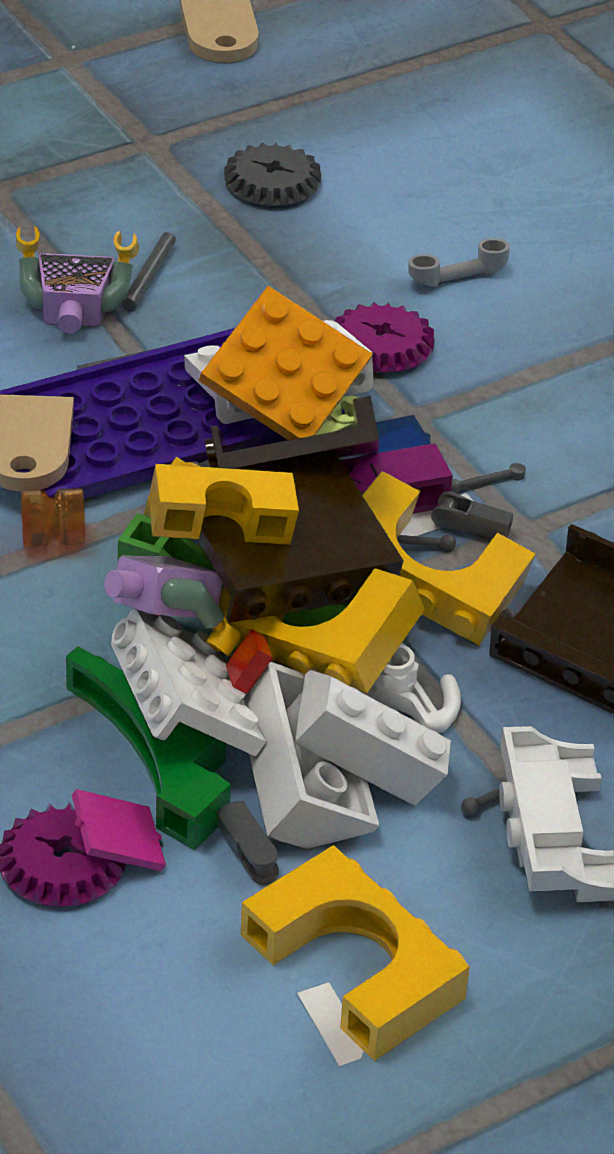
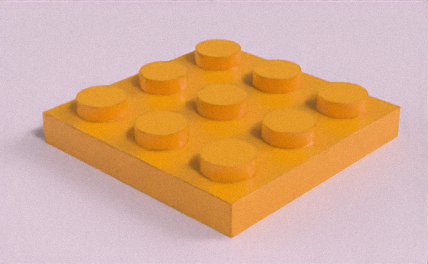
[198,285,373,440]

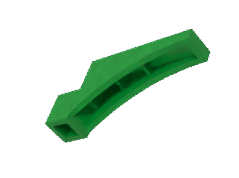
[66,646,231,851]

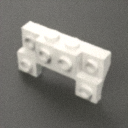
[499,726,614,902]

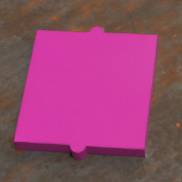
[71,789,166,871]

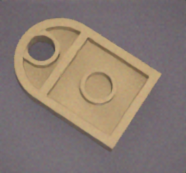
[180,0,259,63]
[0,394,74,492]

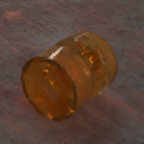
[20,488,85,547]

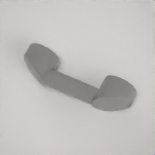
[408,238,510,287]

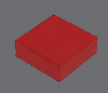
[226,629,272,694]

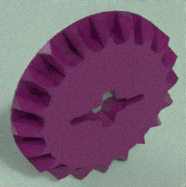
[335,302,435,372]
[0,802,126,907]

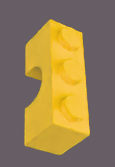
[149,464,299,545]

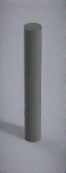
[121,232,176,311]

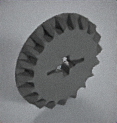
[224,143,322,206]

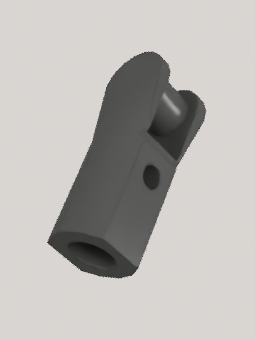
[431,491,514,540]
[217,801,279,885]

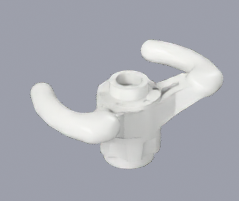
[359,644,461,733]

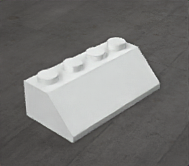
[244,662,379,849]

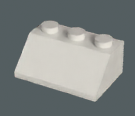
[294,670,451,806]

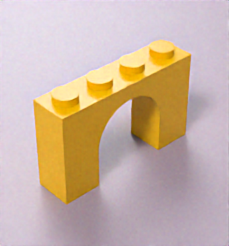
[362,471,536,646]
[212,568,425,693]
[240,845,470,1061]

